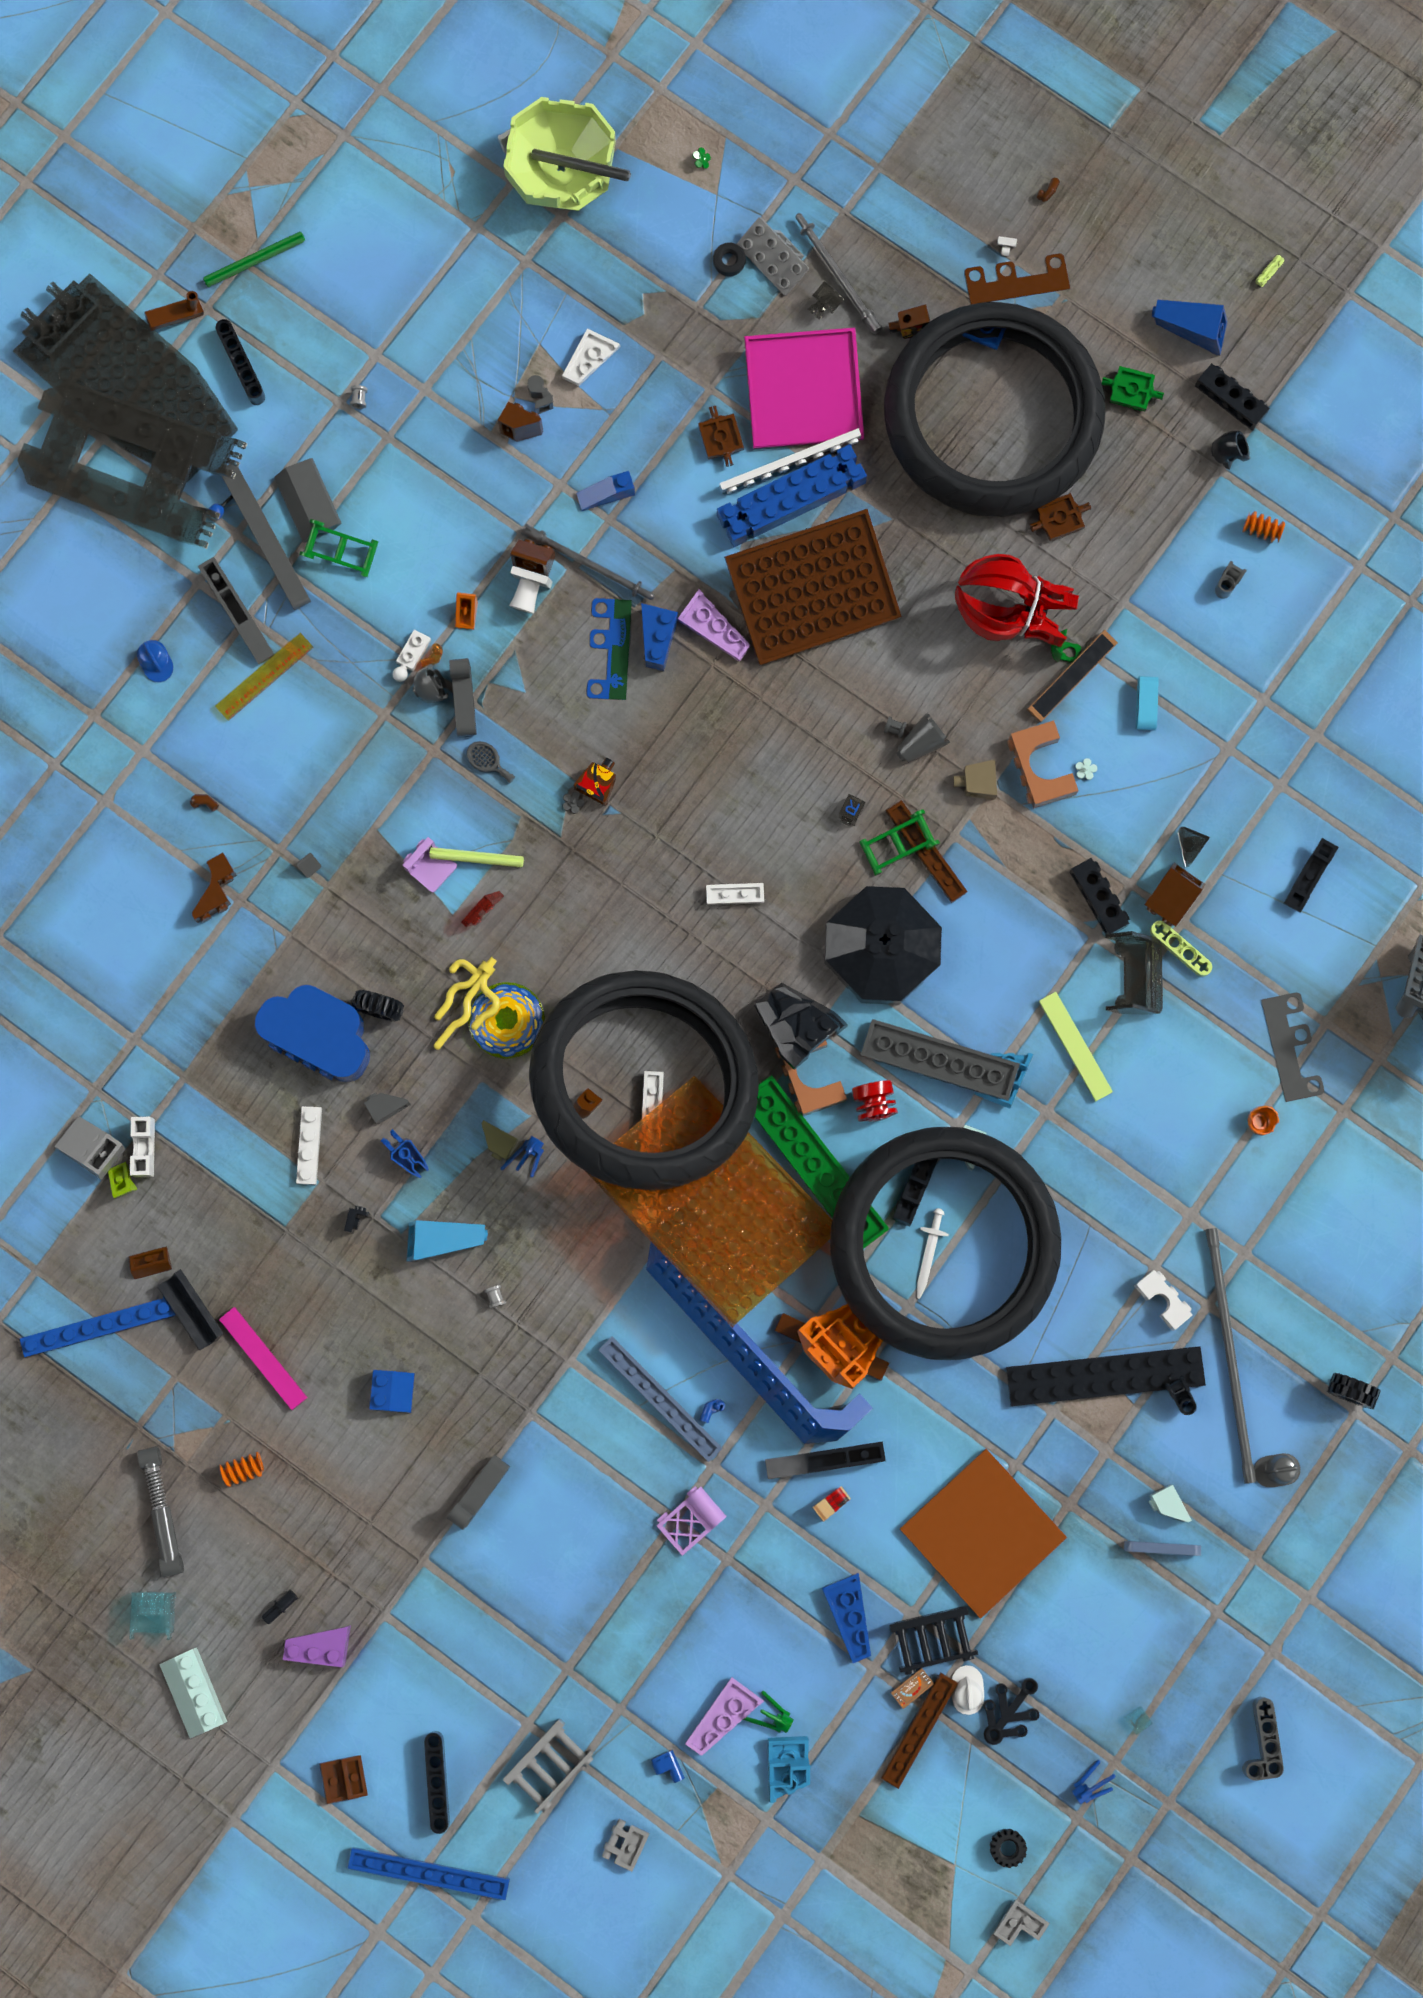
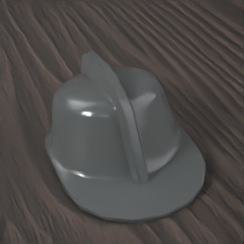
[1254,1453,1300,1487]

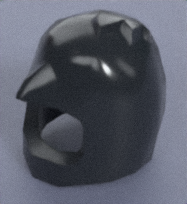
[1211,430,1250,470]

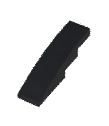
[892,1159,938,1227]

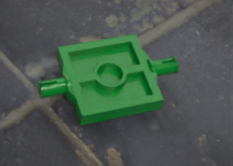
[1101,366,1164,412]

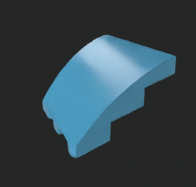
[974,1053,1033,1109]
[768,1736,811,1803]

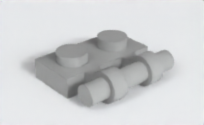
[602,1818,650,1872]

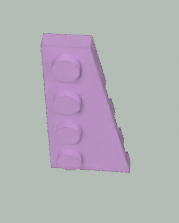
[678,589,750,662]
[685,1677,764,1756]

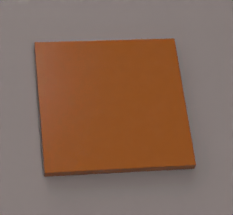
[900,1449,1067,1619]

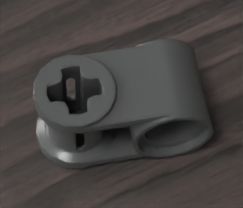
[1215,561,1247,598]

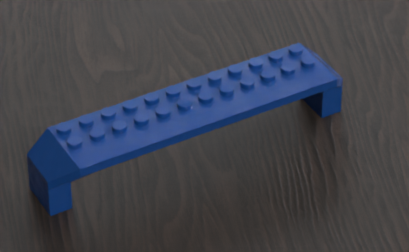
[646,1204,873,1444]

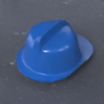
[137,640,174,682]

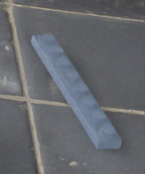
[599,1336,723,1462]

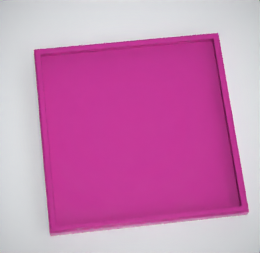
[744,328,864,449]

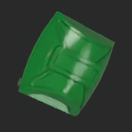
[1051,629,1081,662]

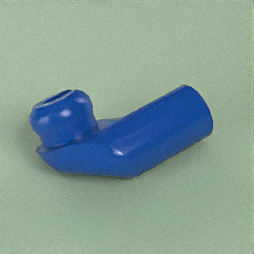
[700,1399,725,1423]

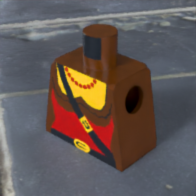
[888,304,930,339]
[574,758,616,807]

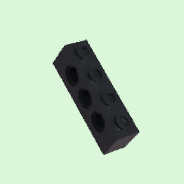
[1195,363,1270,431]
[1069,858,1130,937]

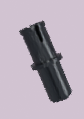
[262,1589,298,1624]

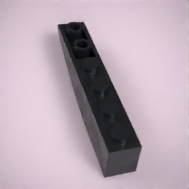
[765,1441,886,1479]

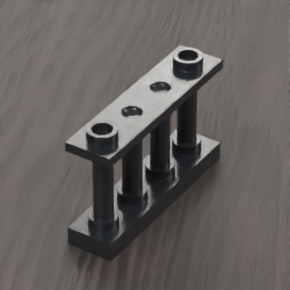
[888,1606,978,1675]

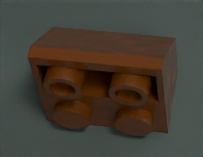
[498,401,543,442]

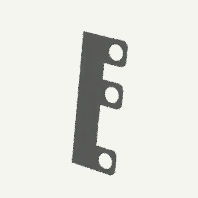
[1261,992,1324,1102]

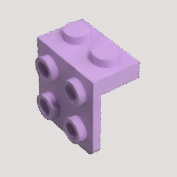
[403,837,457,893]

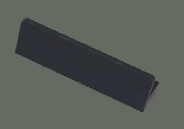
[157,1269,224,1350]

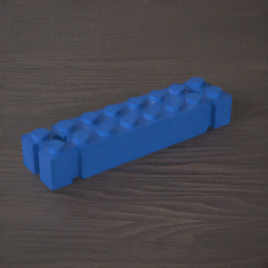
[717,444,867,548]

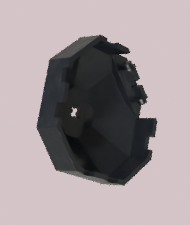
[824,886,942,1005]

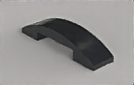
[1283,838,1339,913]

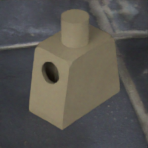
[953,760,997,799]

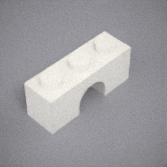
[130,1117,155,1177]
[1134,1270,1192,1331]

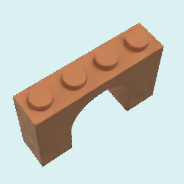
[1007,720,1079,809]
[775,1040,847,1116]

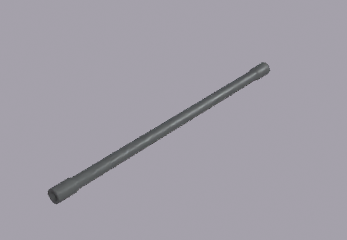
[1206,1228,1256,1484]

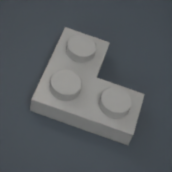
[993,1899,1050,1946]

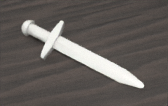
[917,1208,949,1299]

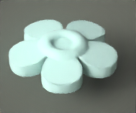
[1075,758,1097,780]

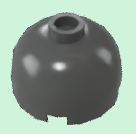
[413,664,448,703]

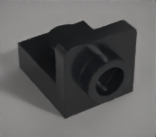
[344,1206,370,1234]

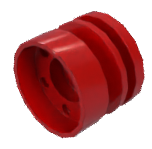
[852,1080,898,1122]

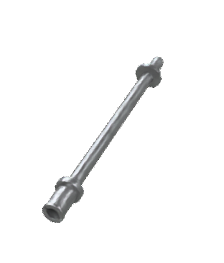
[795,213,882,334]
[521,524,654,600]

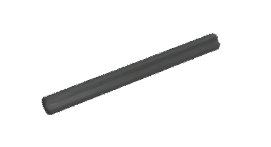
[531,149,631,181]

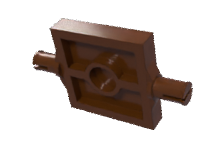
[698,406,744,467]
[1030,493,1091,541]

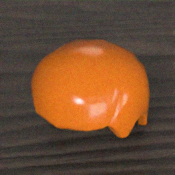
[1247,1105,1279,1136]

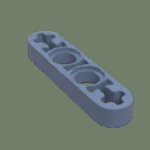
[1124,1541,1201,1556]

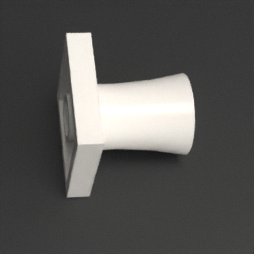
[509,566,552,614]

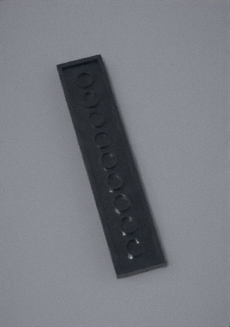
[1006,1346,1206,1407]

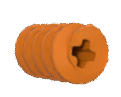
[1242,511,1285,543]
[220,1452,264,1487]

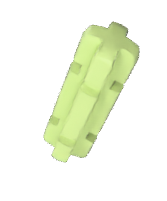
[1255,255,1284,287]

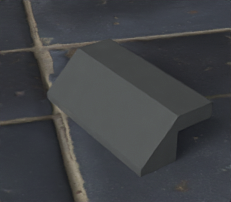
[274,458,342,542]

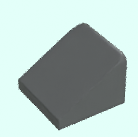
[296,853,321,878]

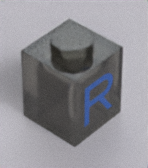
[838,794,866,826]

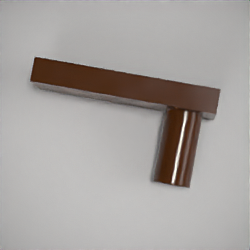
[145,291,204,331]

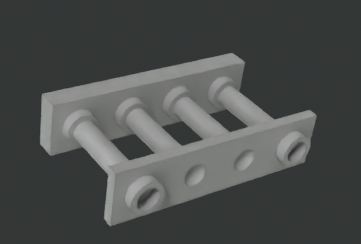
[503,1718,594,1814]

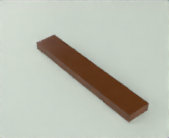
[886,800,968,903]
[775,1313,889,1381]
[881,1672,958,1789]

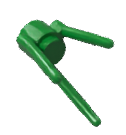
[743,1691,794,1733]

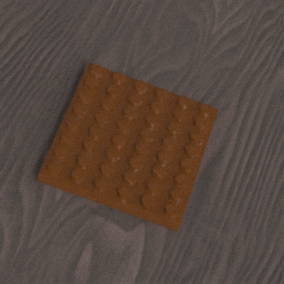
[724,509,902,665]

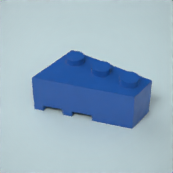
[641,603,678,671]

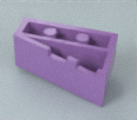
[283,1625,351,1667]

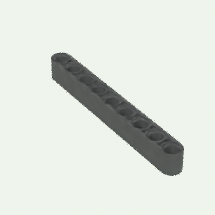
[218,461,311,610]

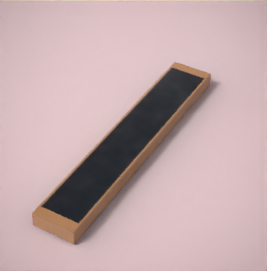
[1027,630,1118,722]

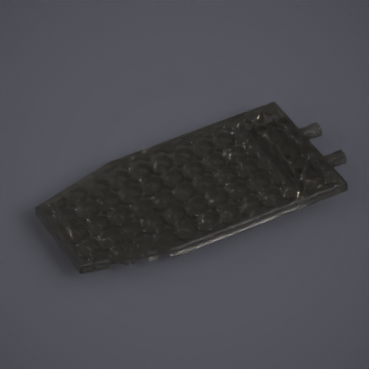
[13,273,238,482]

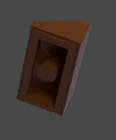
[129,1246,172,1279]

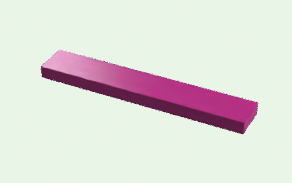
[219,1307,308,1410]

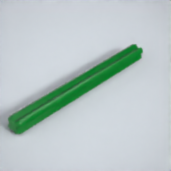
[203,231,305,287]

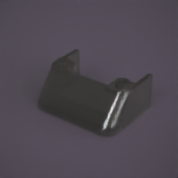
[1105,931,1163,1014]

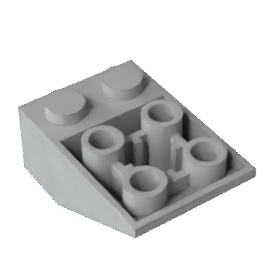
[54,1116,125,1180]

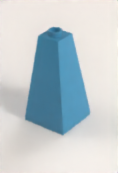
[406,1220,488,1262]

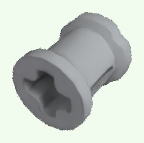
[350,385,368,409]
[484,1285,506,1309]

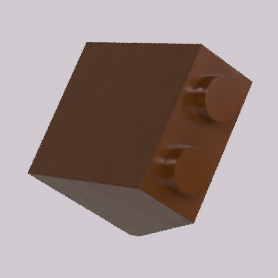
[1144,862,1206,927]

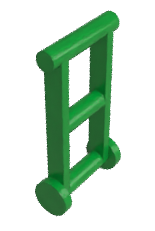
[299,519,379,577]
[859,809,940,876]

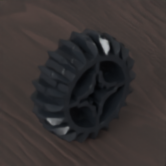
[352,990,404,1022]

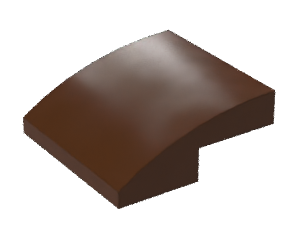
[319,1755,368,1804]

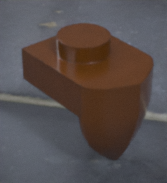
[574,1088,602,1119]

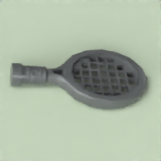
[467,741,515,783]

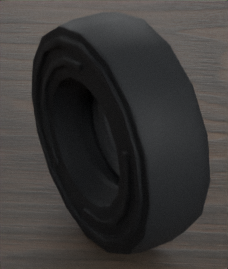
[713,242,746,276]

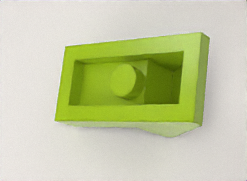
[108,1162,138,1198]

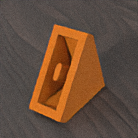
[455,592,478,630]

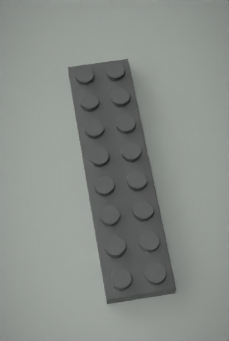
[861,1019,1020,1101]

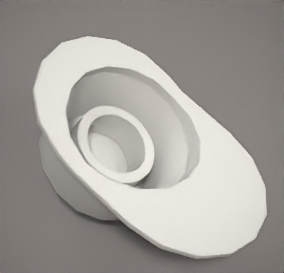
[952,1665,984,1715]

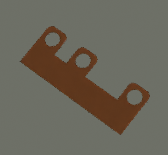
[965,253,1070,305]

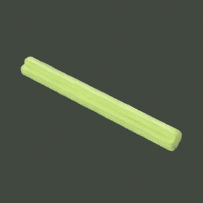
[429,847,524,867]

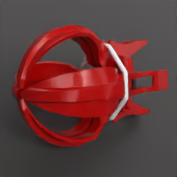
[955,554,1079,647]

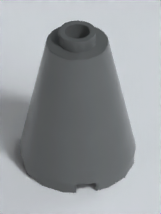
[896,712,950,763]

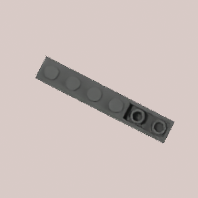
[198,557,275,665]

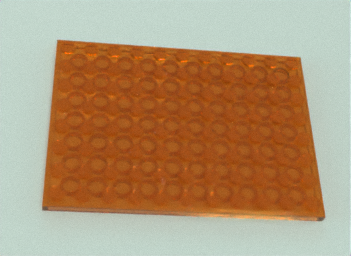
[585,1076,832,1328]

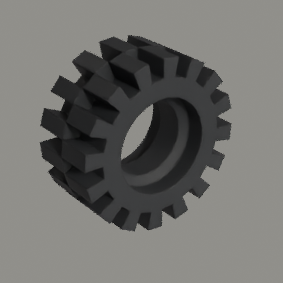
[990,1829,1027,1868]

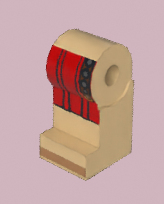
[812,1486,851,1522]

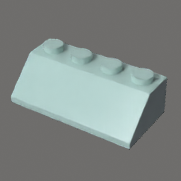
[159,1647,227,1739]

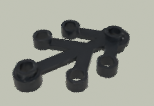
[983,1678,1040,1745]

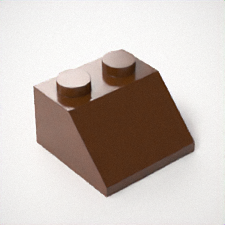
[510,539,555,577]

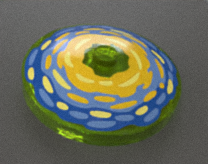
[468,982,545,1059]

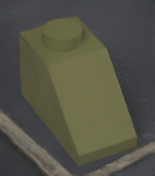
[481,1120,518,1161]

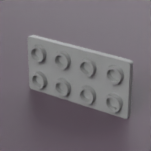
[737,218,809,296]

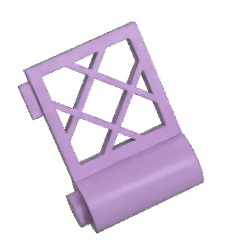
[657,1486,727,1556]

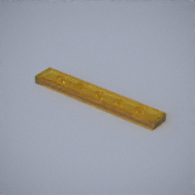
[215,633,314,721]

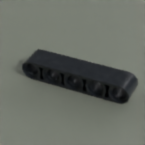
[215,319,265,405]
[424,1731,450,1834]

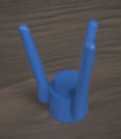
[500,1136,544,1177]
[1072,1760,1116,1804]

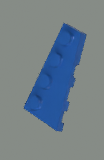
[822,1573,871,1663]

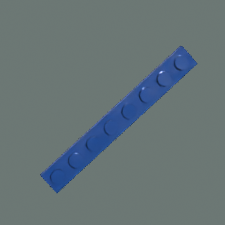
[20,1298,176,1358]
[348,1847,510,1900]

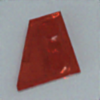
[461,891,504,927]

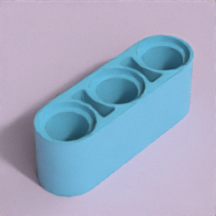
[1136,676,1159,730]

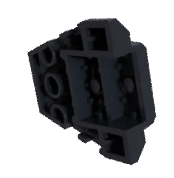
[754,983,848,1070]

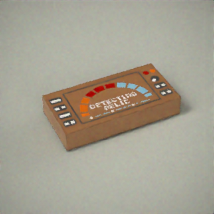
[890,1668,934,1709]

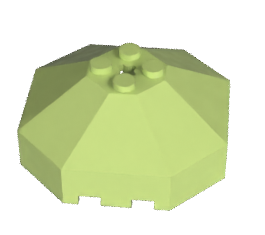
[504,97,616,211]

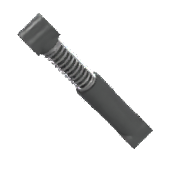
[137,1446,184,1577]

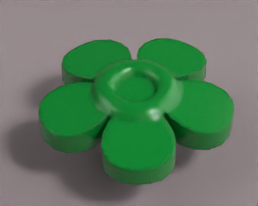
[692,147,711,169]

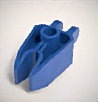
[381,1129,429,1178]

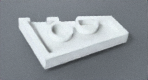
[562,329,620,386]

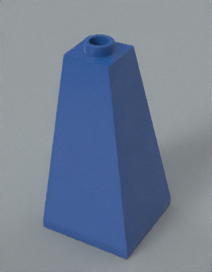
[1152,300,1227,356]

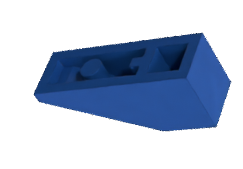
[576,471,635,511]

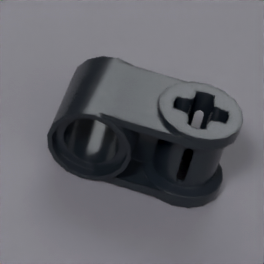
[1165,1375,1197,1415]

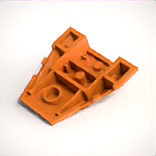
[797,1304,883,1389]

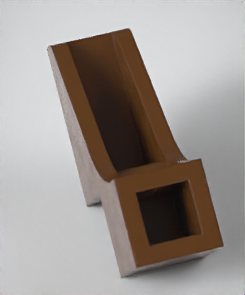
[192,853,237,923]

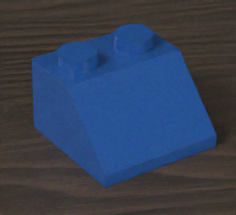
[370,1370,415,1413]

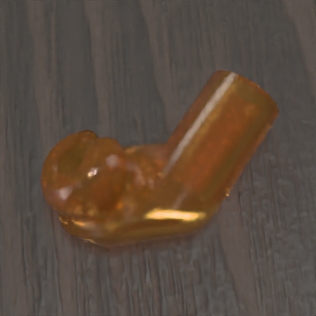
[420,643,443,667]

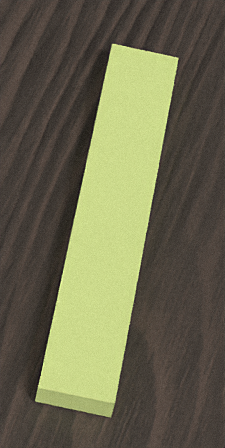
[1039,992,1113,1102]

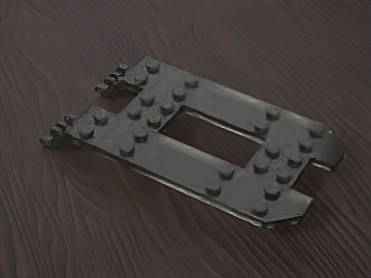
[17,380,247,549]

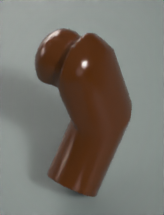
[1037,178,1060,202]
[190,794,219,812]

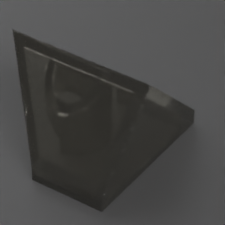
[1177,826,1210,868]

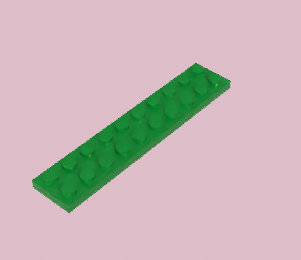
[754,1075,889,1249]

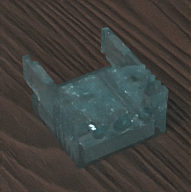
[129,1591,176,1640]

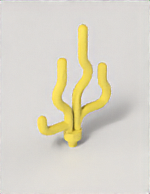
[434,957,500,1050]

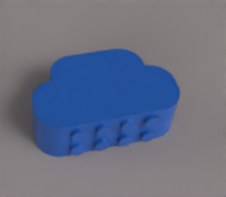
[255,985,370,1082]

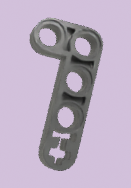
[449,658,477,736]
[447,1455,510,1530]
[1242,1696,1284,1781]

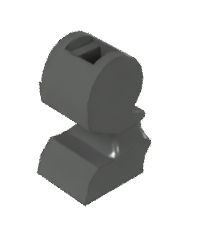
[528,375,554,414]

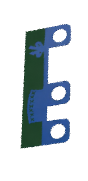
[587,598,632,700]

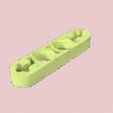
[1150,921,1212,977]

